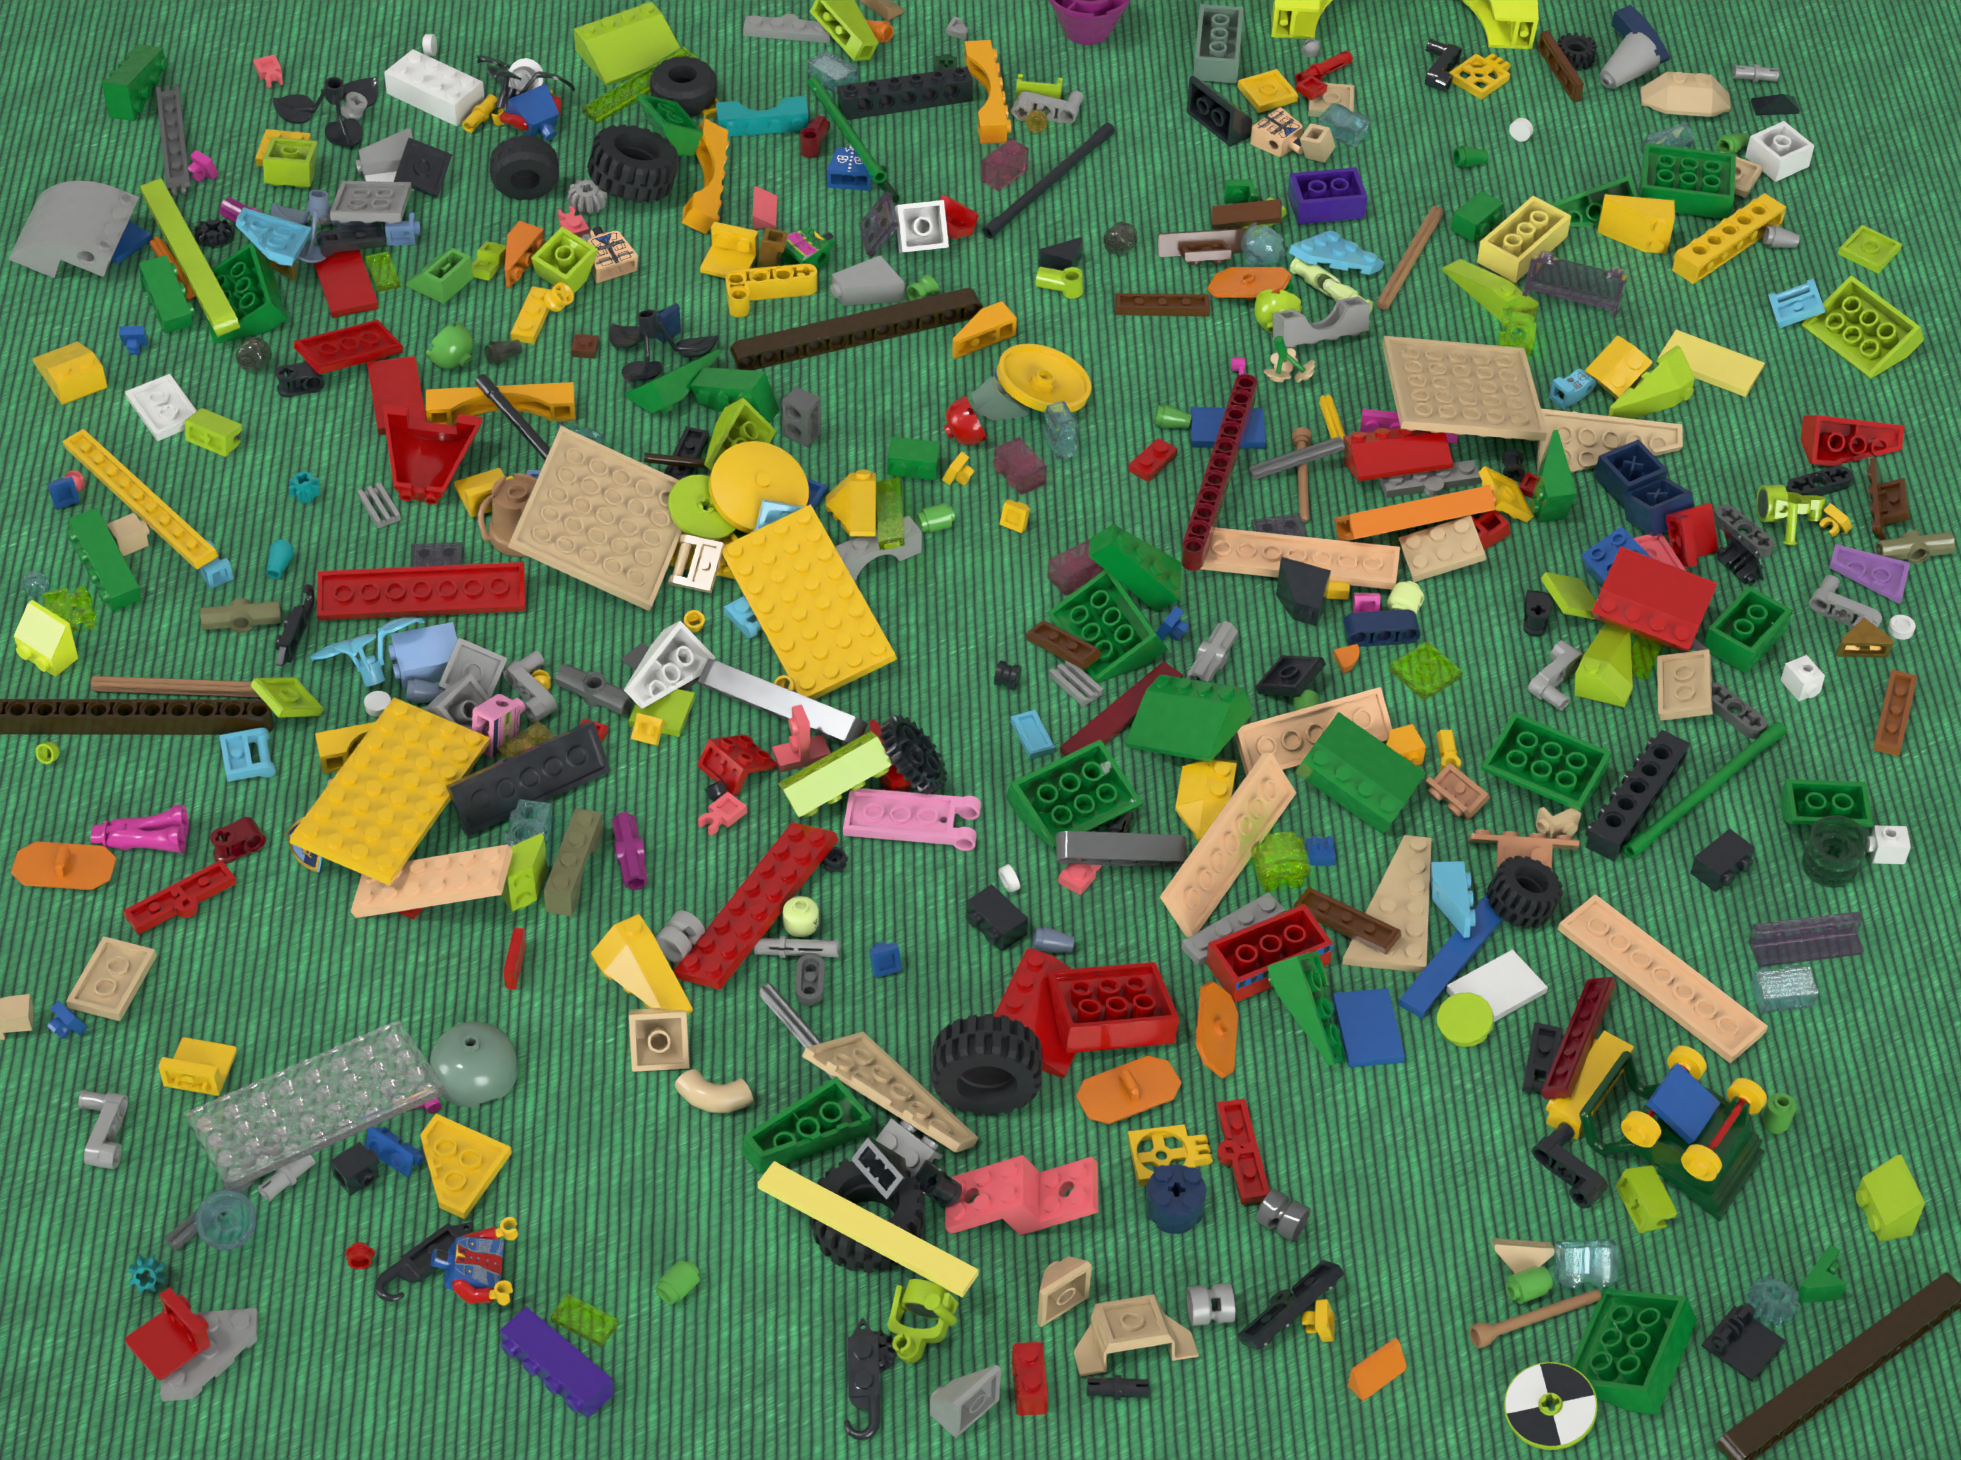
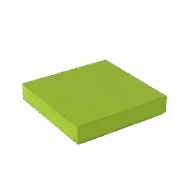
[1838,225,1902,274]
[1541,572,1597,620]
[251,677,324,717]
[629,689,695,737]

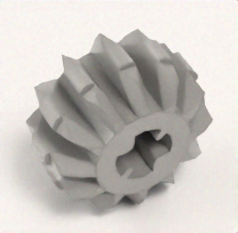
[568,178,607,215]

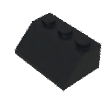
[1186,76,1252,147]

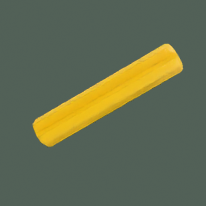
[1319,394,1346,439]

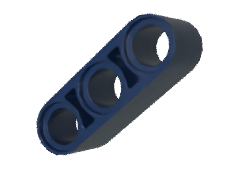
[1343,610,1421,647]

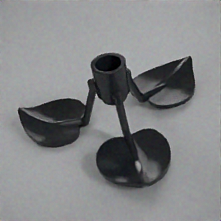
[477,55,575,110]
[273,77,377,147]
[609,309,718,381]

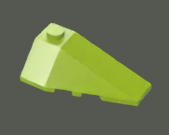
[1442,259,1539,323]
[1608,345,1695,419]
[704,398,776,471]
[1574,623,1633,707]

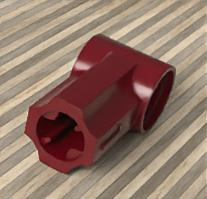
[800,115,830,158]

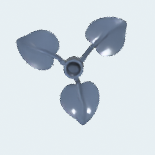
[270,190,376,263]

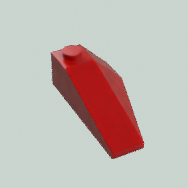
[1800,415,1905,466]

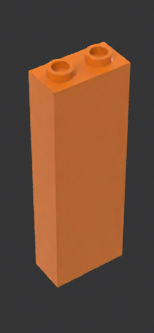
[1334,485,1496,541]

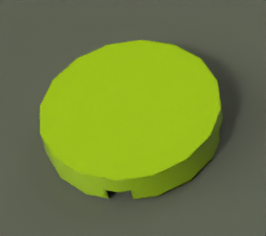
[1437,992,1494,1047]

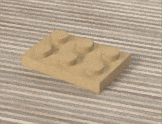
[1398,515,1486,582]
[1657,649,1713,721]
[66,936,157,1021]

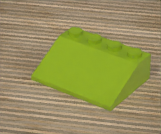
[574,2,684,86]
[1801,275,1924,379]

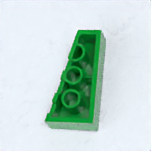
[66,508,141,611]
[1089,524,1182,612]
[741,1076,872,1174]

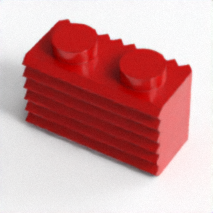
[1011,1342,1048,1416]

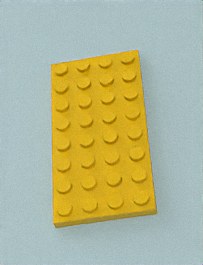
[722,504,897,700]
[290,698,490,886]

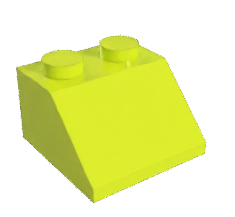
[14,600,78,677]

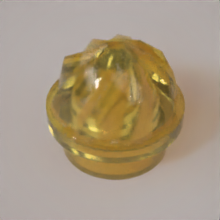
[1025,110,1048,133]

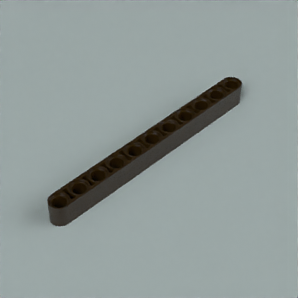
[730,288,983,371]
[0,699,274,735]
[1716,1272,1961,1460]

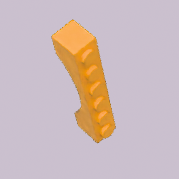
[964,40,1011,144]
[681,119,729,235]
[426,382,576,425]

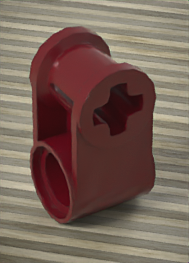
[210,817,266,864]

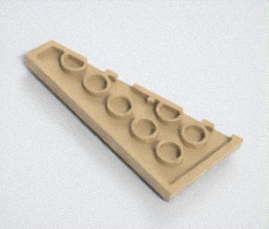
[1537,409,1683,476]
[1342,835,1431,973]
[802,1032,978,1153]

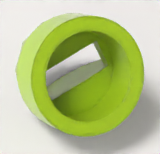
[35,741,60,764]

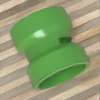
[906,275,939,301]

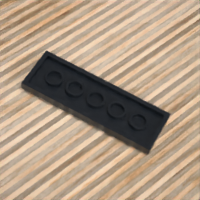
[446,721,611,836]

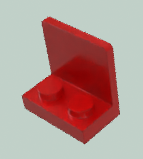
[1666,503,1718,567]
[697,734,778,796]

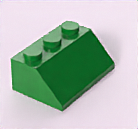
[637,93,703,157]
[1780,779,1873,827]

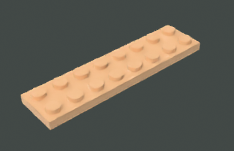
[1201,527,1400,590]
[1160,752,1296,938]
[1558,894,1768,1064]

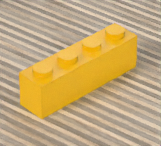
[1546,1031,1634,1140]

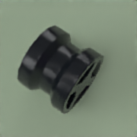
[994,660,1022,690]

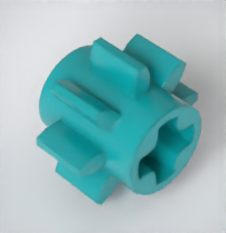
[288,472,320,503]
[128,1254,167,1293]

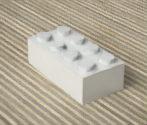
[384,49,485,126]

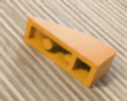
[952,301,1017,359]

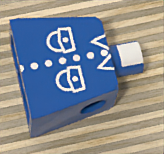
[827,144,871,191]

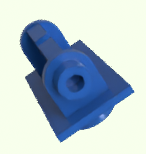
[365,1125,424,1178]

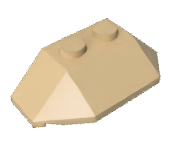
[1640,72,1731,117]

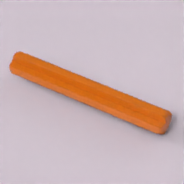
[149,236,195,300]

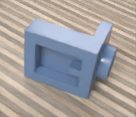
[385,213,420,245]

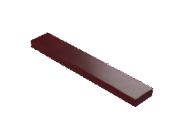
[1060,661,1183,756]
[1541,977,1616,1099]

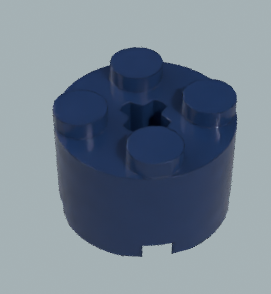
[1145,1165,1206,1234]

